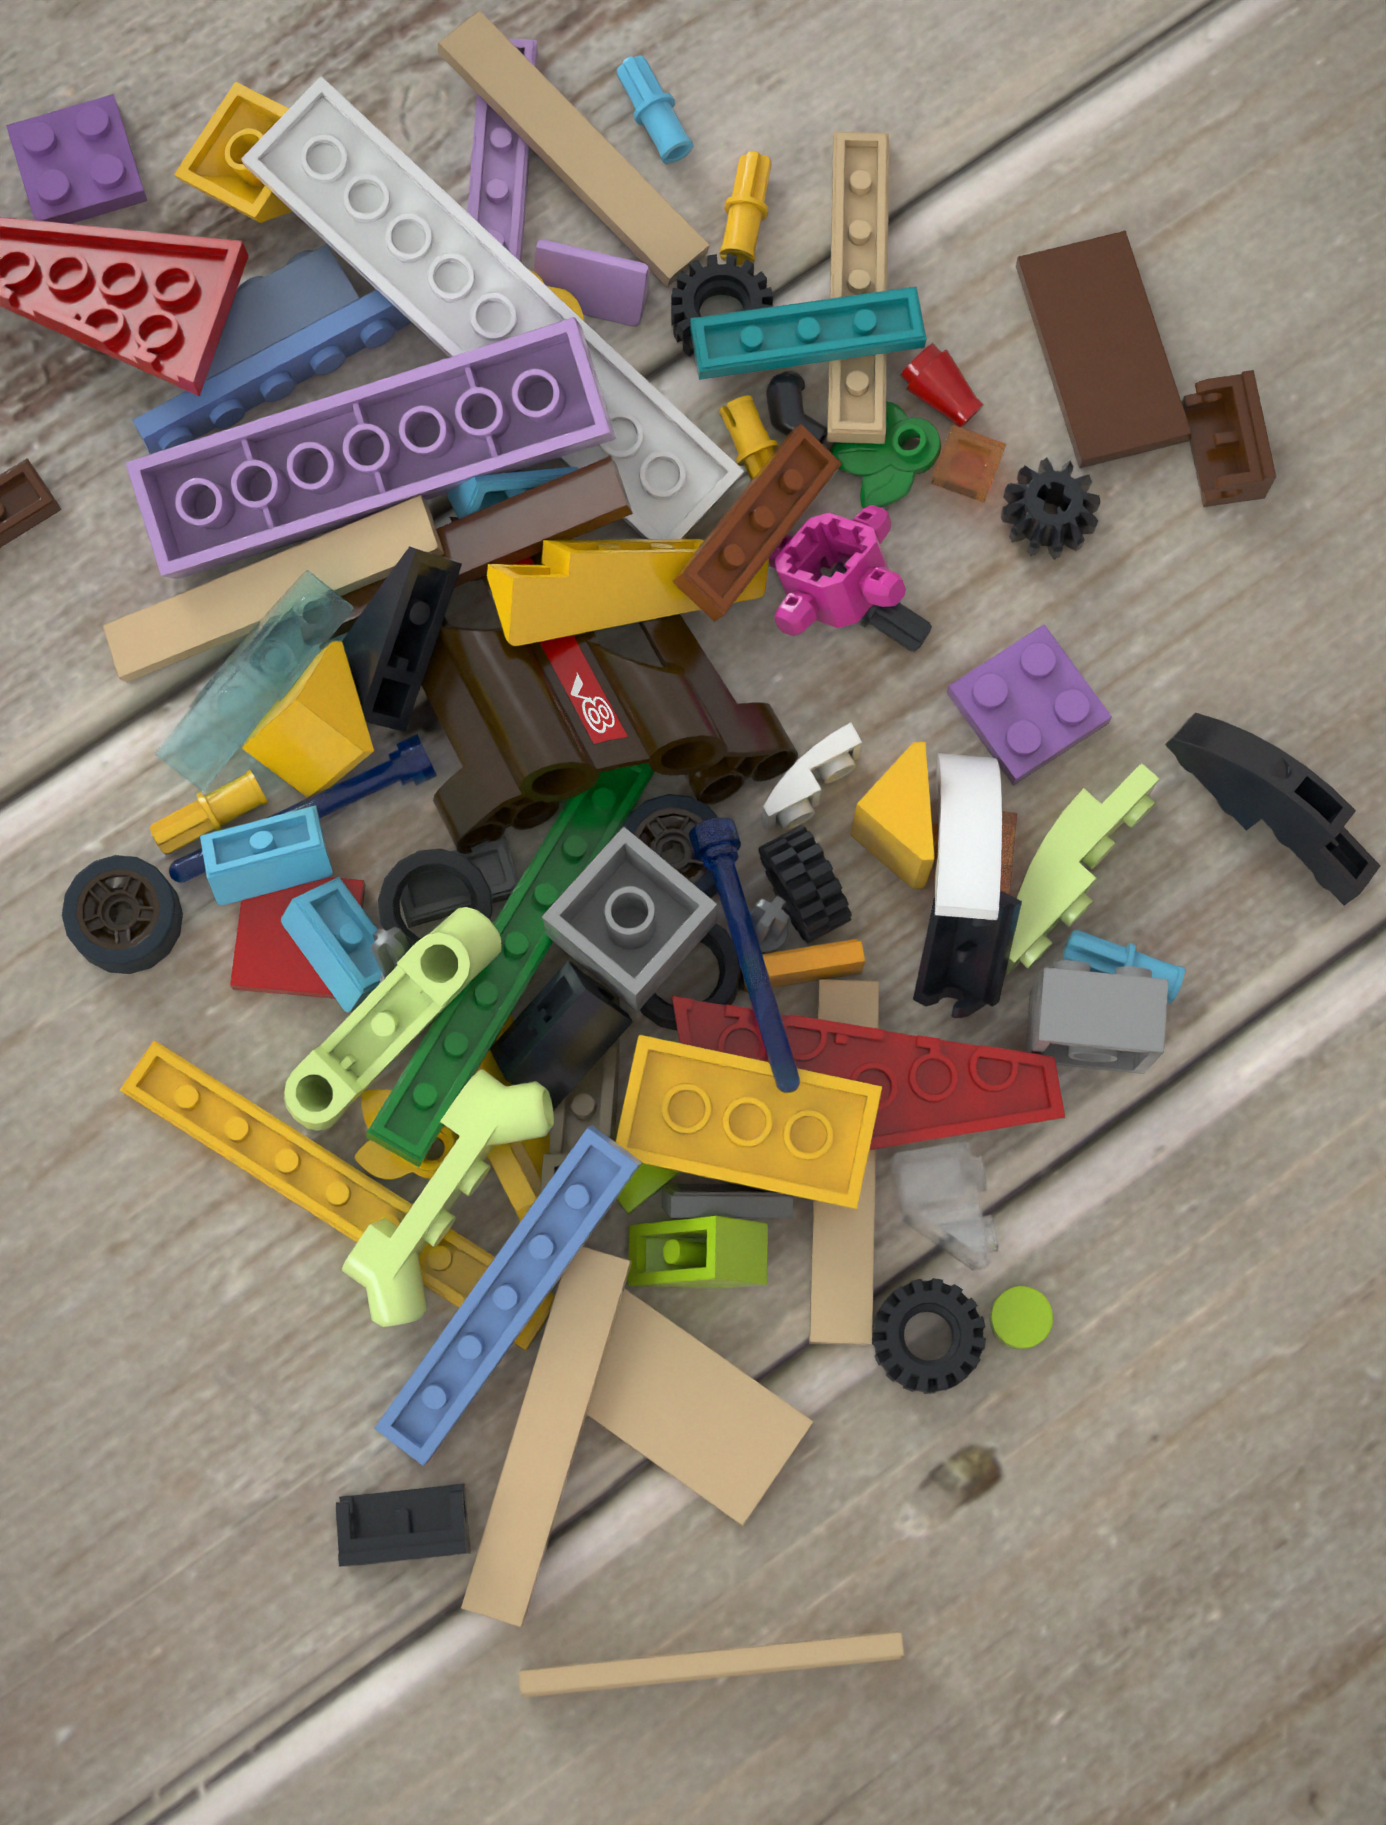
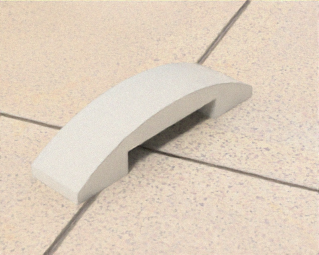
[935,753,1002,920]

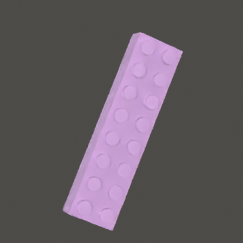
[125,317,616,579]

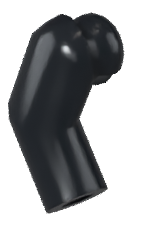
[766,371,827,444]

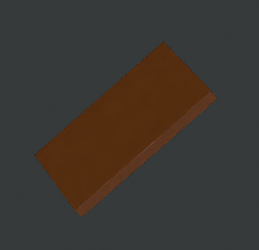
[1016,230,1192,468]

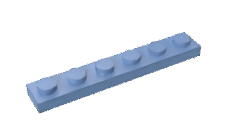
[132,290,412,454]
[374,1125,642,1466]

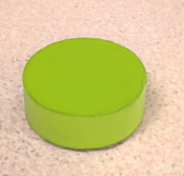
[989,1286,1053,1350]

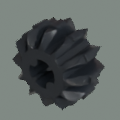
[1001,457,1101,560]

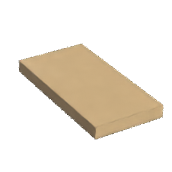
[586,1288,814,1526]

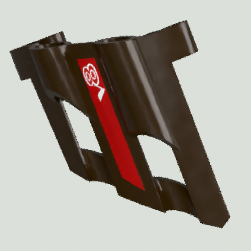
[421,517,798,854]

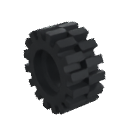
[671,254,773,357]
[758,825,852,943]
[872,1278,986,1394]

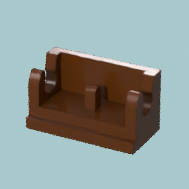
[1182,370,1276,507]

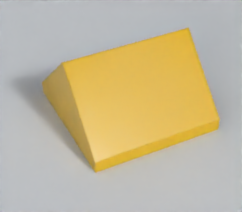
[242,641,374,798]
[850,742,934,889]

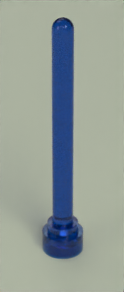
[169,734,437,883]
[688,817,800,1093]

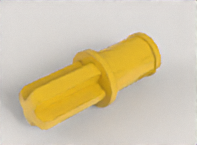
[719,151,772,266]
[718,395,779,480]
[150,770,269,855]

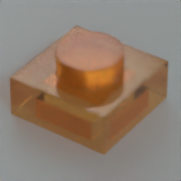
[931,425,1006,503]

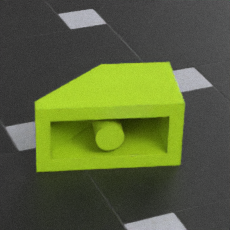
[628,1216,768,1289]

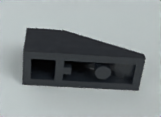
[342,546,462,732]

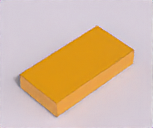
[741,939,865,992]

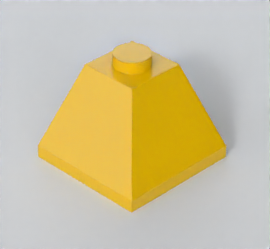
[174,81,293,223]

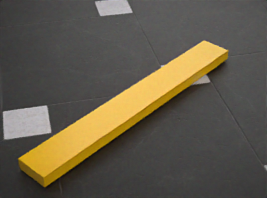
[120,1040,555,1352]

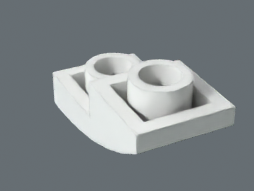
[762,723,862,832]

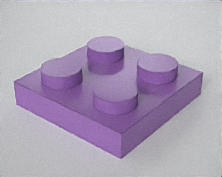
[6,94,147,224]
[947,624,1112,786]

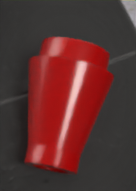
[900,343,984,429]

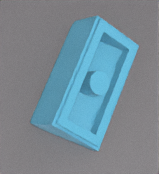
[448,467,578,519]
[200,805,333,905]
[281,877,382,1013]

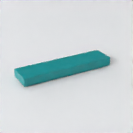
[690,286,927,380]

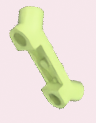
[284,907,501,1131]
[341,1069,554,1327]

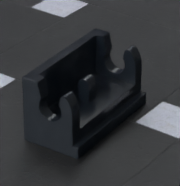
[913,890,1022,1018]
[490,960,633,1111]
[336,1483,471,1567]

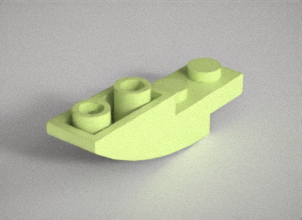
[1006,763,1159,975]

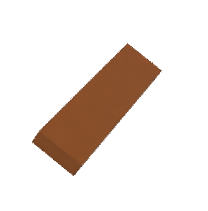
[672,424,842,622]

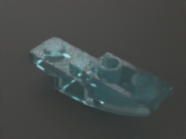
[154,570,354,792]

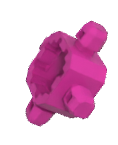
[769,505,906,636]

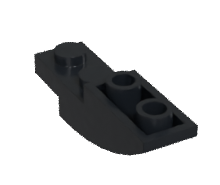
[1165,712,1381,906]

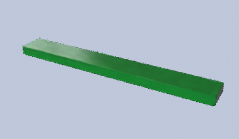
[365,763,655,1167]

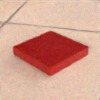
[230,877,366,999]

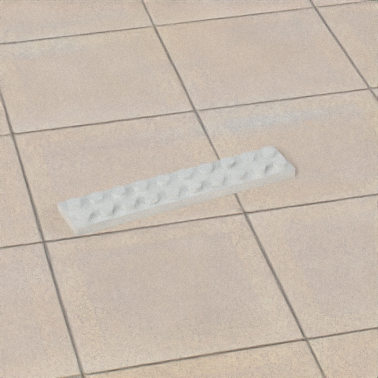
[241,76,744,539]

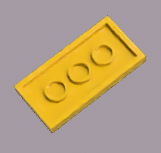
[616,1035,882,1209]

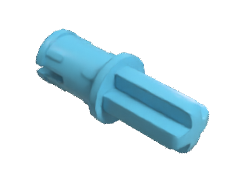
[617,55,694,164]
[1063,930,1185,1004]

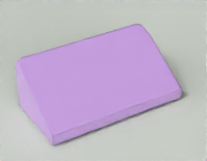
[533,239,649,327]

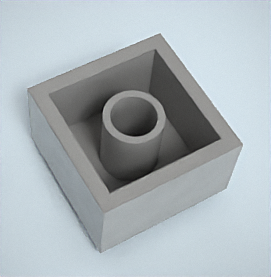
[542,826,717,1012]
[1025,960,1168,1074]

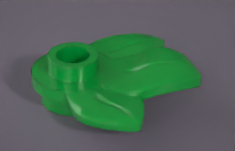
[830,401,941,509]

